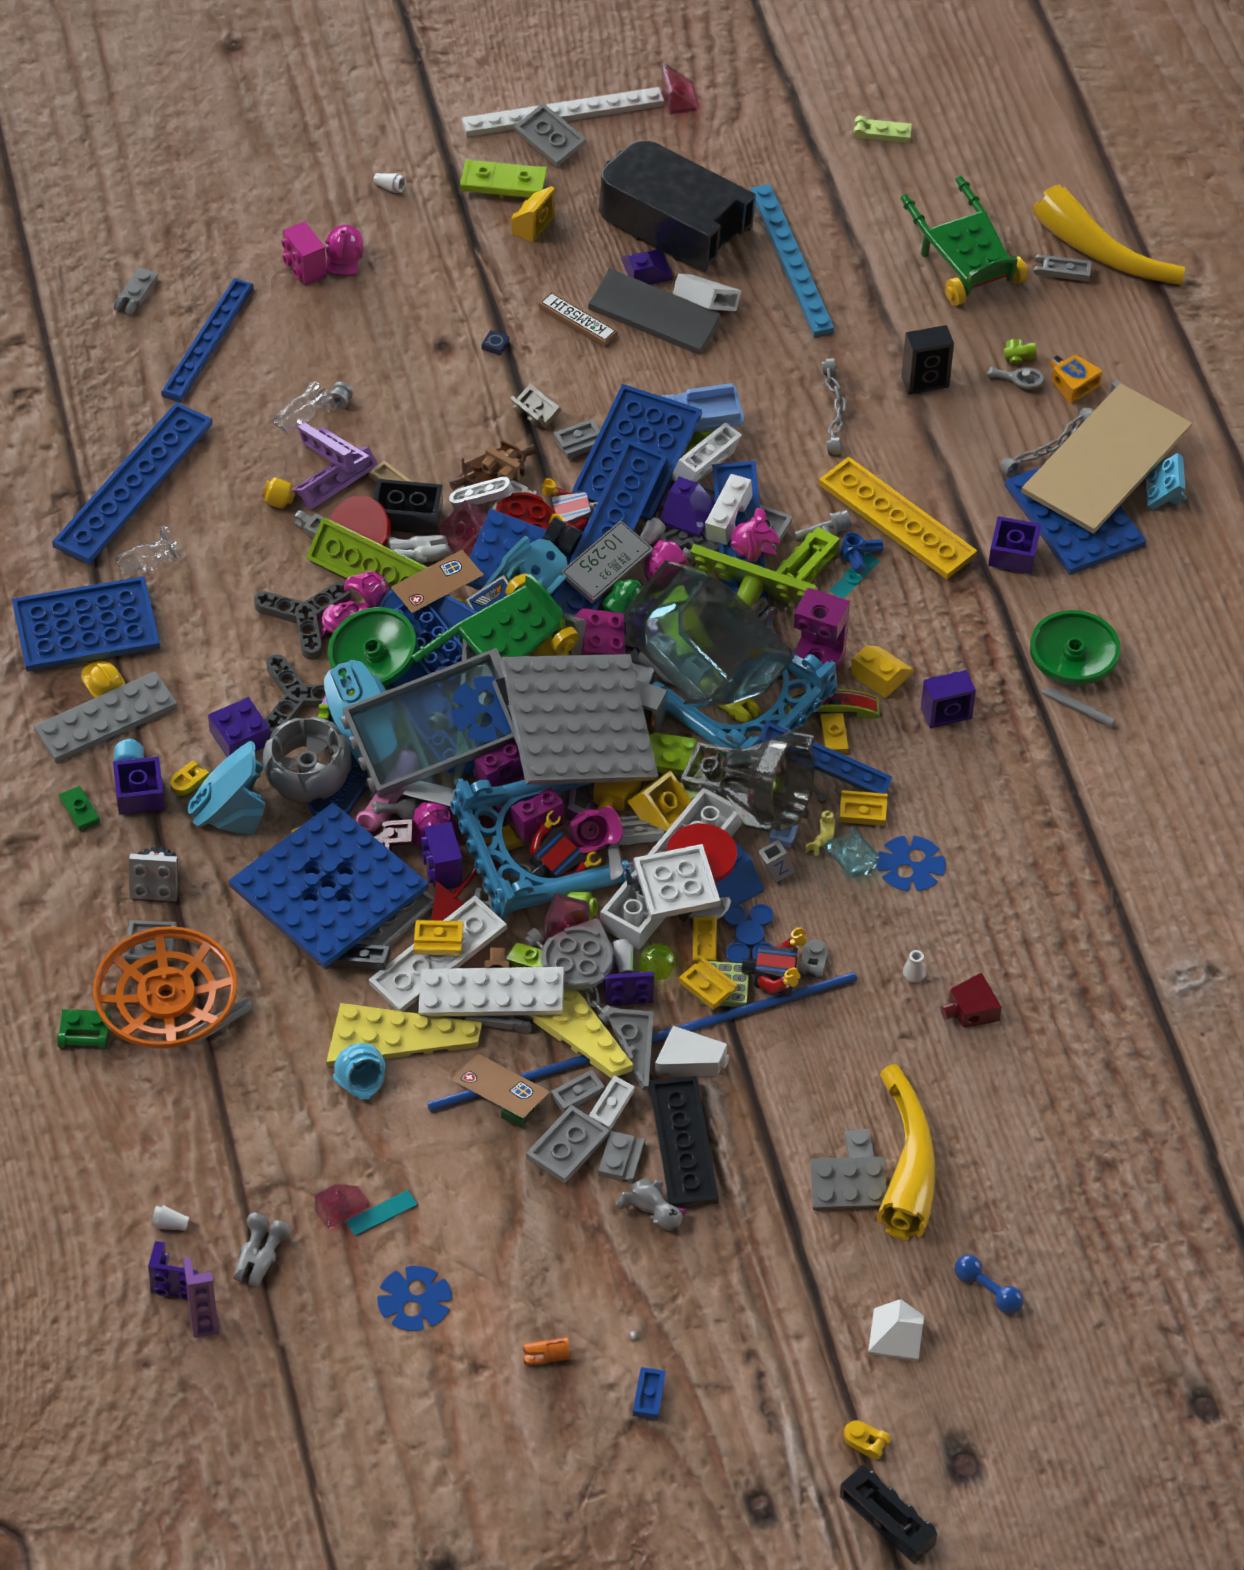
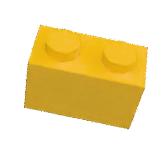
[510,186,555,242]
[851,645,914,698]
[627,770,692,832]

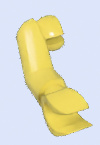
[805,811,835,856]

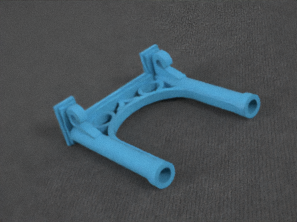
[652,608,838,777]
[450,778,632,920]

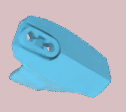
[483,536,568,595]
[324,660,399,765]
[188,741,265,835]

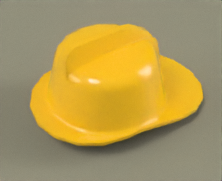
[81,661,125,698]

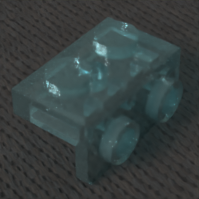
[824,827,880,878]

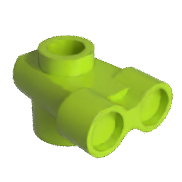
[1004,339,1038,364]

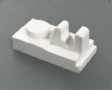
[589,1076,635,1130]

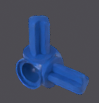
[840,532,883,573]

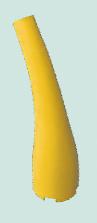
[1032,184,1185,285]
[877,1064,935,1240]

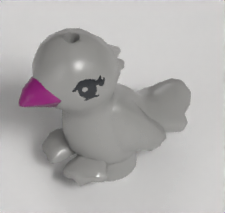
[616,1179,687,1231]

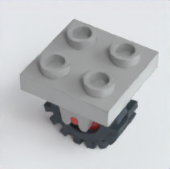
[129,847,178,901]

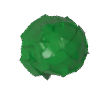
[601,579,648,622]

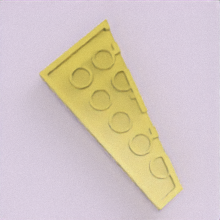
[529,988,633,1079]
[326,1003,482,1067]

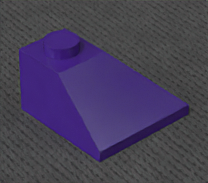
[621,248,673,285]
[660,476,715,538]

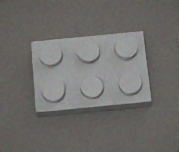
[514,103,586,167]
[526,1105,610,1184]
[810,1157,886,1209]

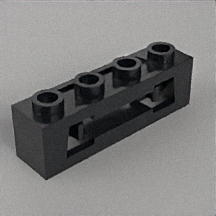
[839,1465,937,1564]

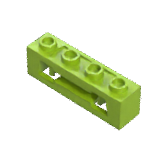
[768,527,840,607]

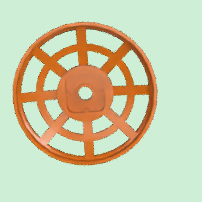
[93,926,237,1049]

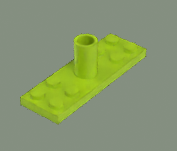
[690,544,818,618]

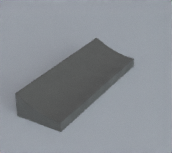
[588,268,720,355]

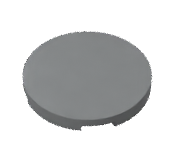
[541,926,613,990]

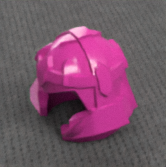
[644,539,690,586]
[344,571,389,611]
[413,801,458,846]

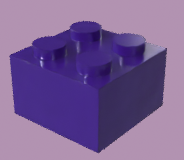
[988,516,1041,574]
[921,670,976,728]
[208,697,270,757]
[113,756,165,815]
[420,822,463,889]

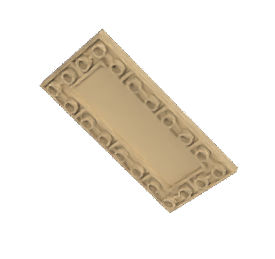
[1021,383,1192,534]

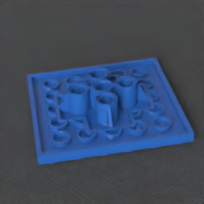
[228,803,429,969]

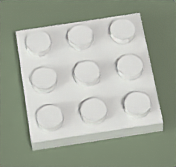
[634,844,720,920]

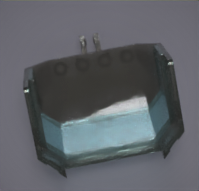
[624,560,794,707]

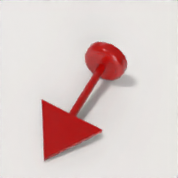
[431,842,501,921]

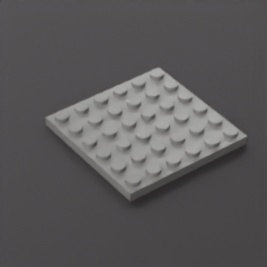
[500,654,658,785]

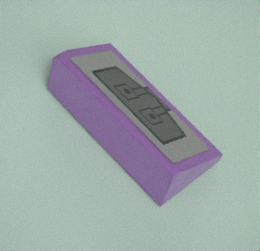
[568,783,595,820]

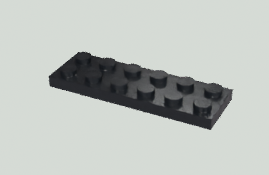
[649,1076,719,1208]

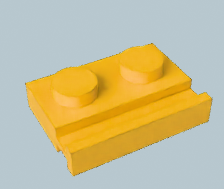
[839,790,888,826]
[413,920,464,956]
[679,957,737,1010]

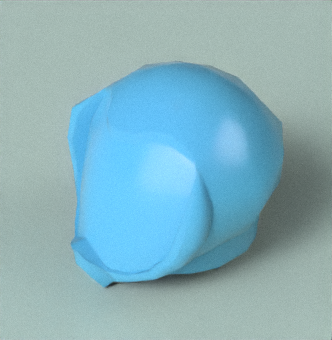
[333,1043,386,1100]

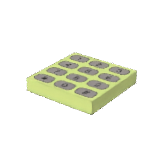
[699,961,749,1007]

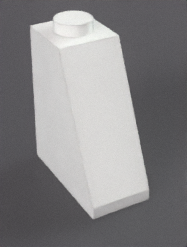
[673,273,742,311]
[655,1026,729,1078]

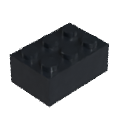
[901,325,954,395]
[374,479,443,535]

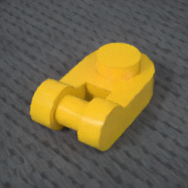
[170,760,211,796]
[844,1421,892,1460]

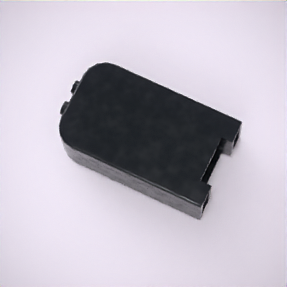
[599,140,756,272]

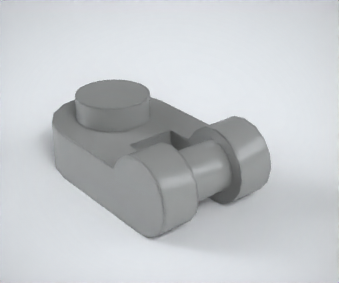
[799,939,828,978]

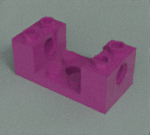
[794,588,850,675]
[475,740,563,844]

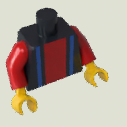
[529,810,602,878]
[742,927,807,996]

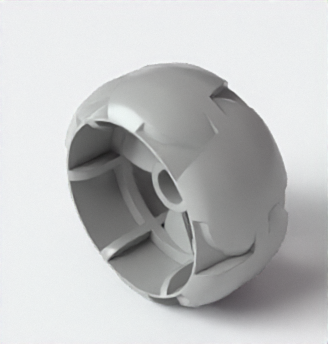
[263,717,352,802]

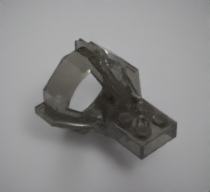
[680,731,815,832]

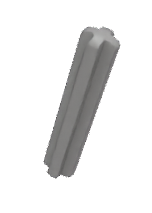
[189,998,252,1043]

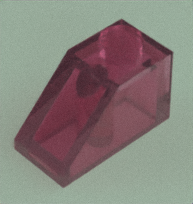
[314,1184,371,1229]

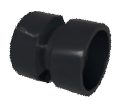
[543,517,583,557]

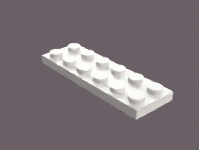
[368,896,507,1011]
[418,967,565,1017]

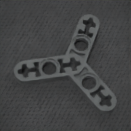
[254,581,351,660]
[265,654,326,736]

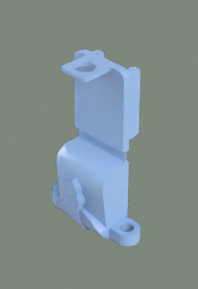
[662,383,744,432]

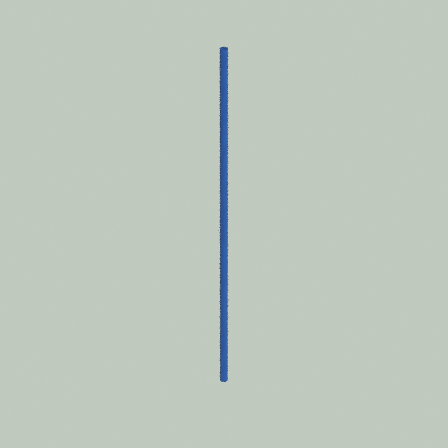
[427,972,857,1112]

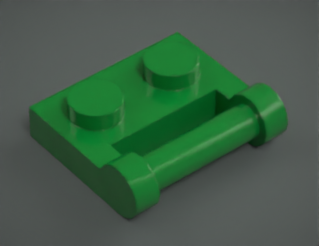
[57,1009,111,1049]

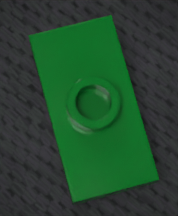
[59,786,100,831]

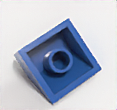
[715,844,764,905]

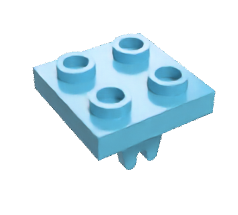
[1146,453,1186,511]

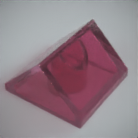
[661,64,699,114]
[545,893,589,942]

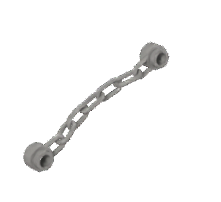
[822,358,846,455]
[1000,408,1094,477]
[525,928,611,1027]

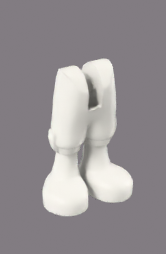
[385,535,452,563]

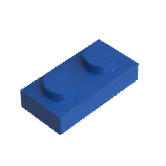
[633,1367,666,1420]

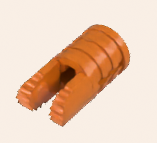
[523,1337,570,1366]

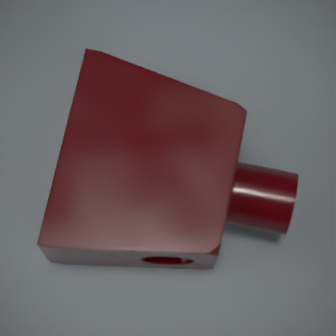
[940,973,1002,1028]

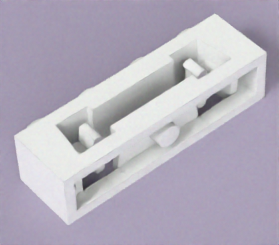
[672,423,742,483]

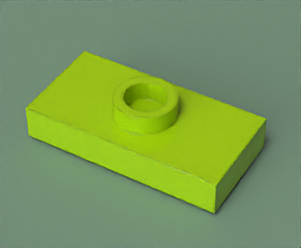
[505,943,542,968]

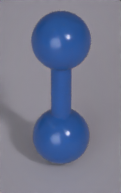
[954,1254,1024,1314]

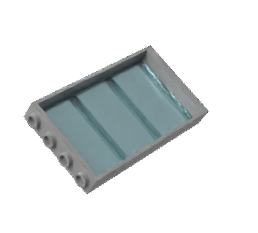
[340,648,516,797]

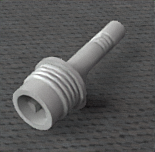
[794,510,852,540]

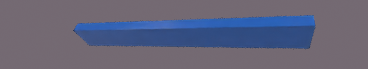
[161,278,254,403]

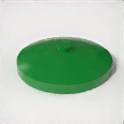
[328,607,418,686]
[1030,610,1120,685]

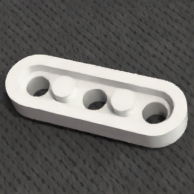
[449,477,513,509]

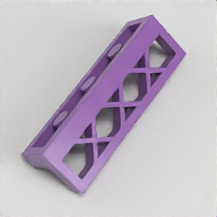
[297,422,371,473]
[292,447,378,509]
[183,1258,219,1337]

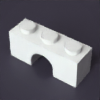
[705,474,752,545]

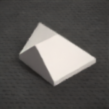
[868,1299,924,1361]

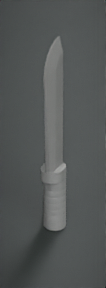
[1041,689,1116,727]
[607,843,623,880]

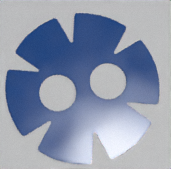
[451,676,511,742]
[876,836,945,891]
[377,1266,452,1331]

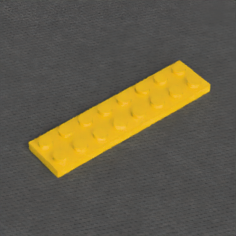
[818,456,977,579]

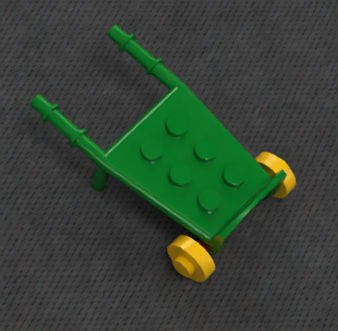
[900,175,1028,306]
[411,574,579,708]

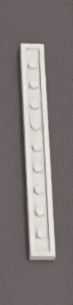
[462,87,664,137]

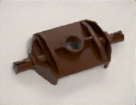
[449,441,536,490]

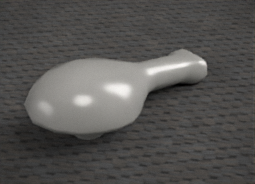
[987,366,1045,390]
[372,797,415,820]

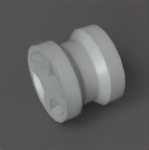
[327,381,354,409]

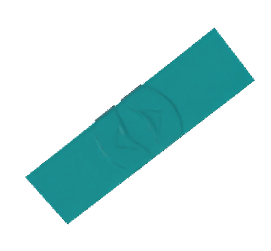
[829,553,880,599]
[346,1190,417,1235]

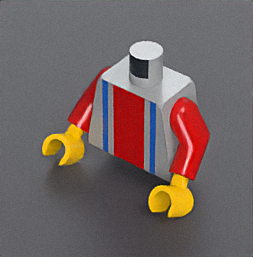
[542,478,598,533]

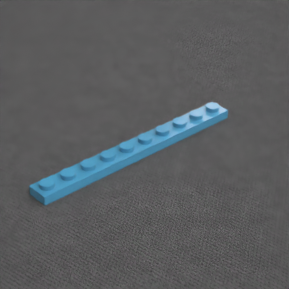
[750,184,834,338]

